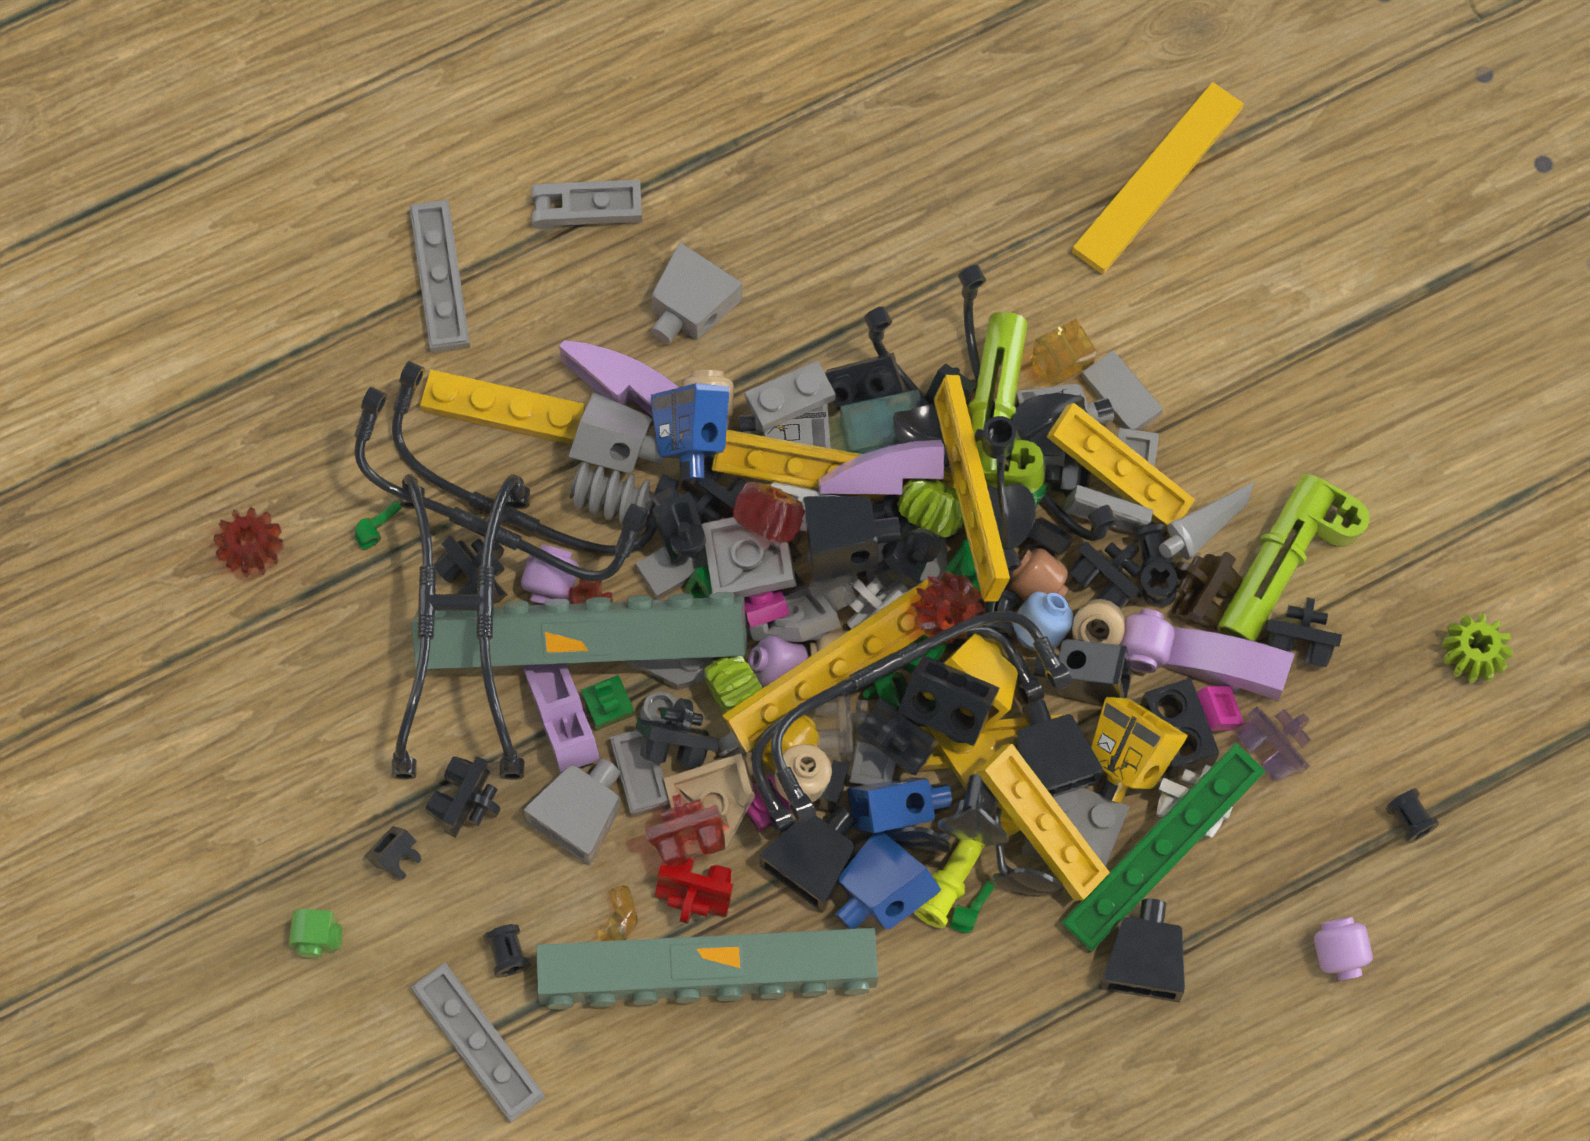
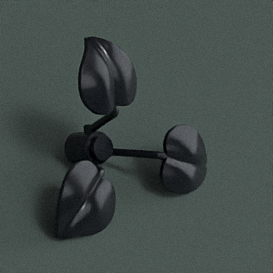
[893,393,1085,550]
[883,774,1065,896]

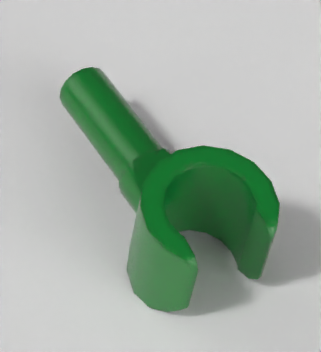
[355,501,402,550]
[950,881,995,933]

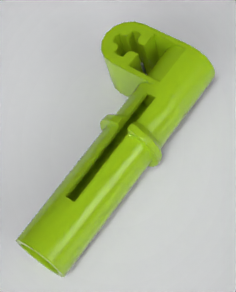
[968,312,1045,493]
[1217,474,1370,642]

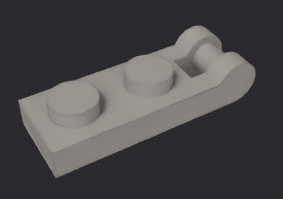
[531,180,642,229]

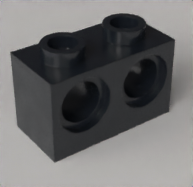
[897,655,1000,746]
[1140,678,1219,780]

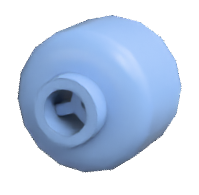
[1013,591,1074,651]

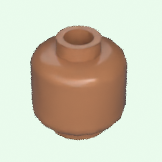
[1008,548,1068,602]

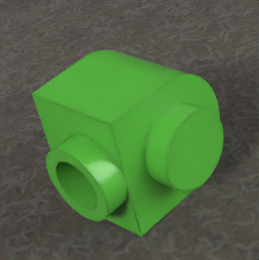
[289,909,343,958]

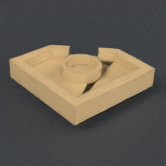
[663,753,756,858]

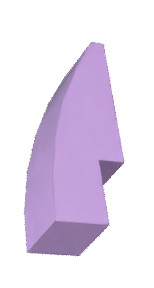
[559,340,679,421]
[818,440,944,494]
[1162,627,1295,701]
[521,663,600,773]

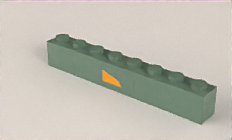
[411,592,747,669]
[536,928,878,1010]

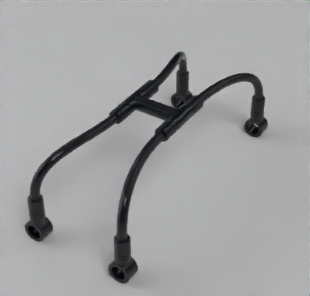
[864,265,1117,582]
[354,361,679,581]
[391,474,530,780]
[751,611,1073,834]

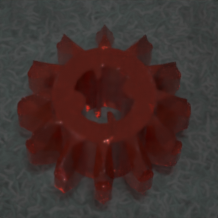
[733,481,806,543]
[213,506,284,578]
[910,571,985,644]

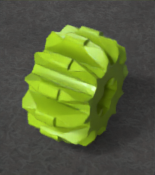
[897,478,964,537]
[1441,613,1513,684]
[704,656,762,714]

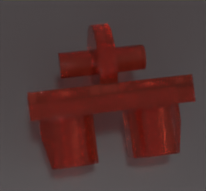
[645,793,729,867]

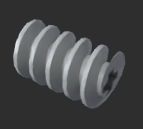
[570,461,654,531]

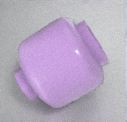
[521,545,579,605]
[1119,609,1175,673]
[748,636,809,688]
[1314,916,1373,981]

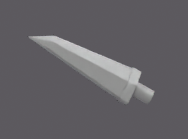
[1159,482,1254,560]

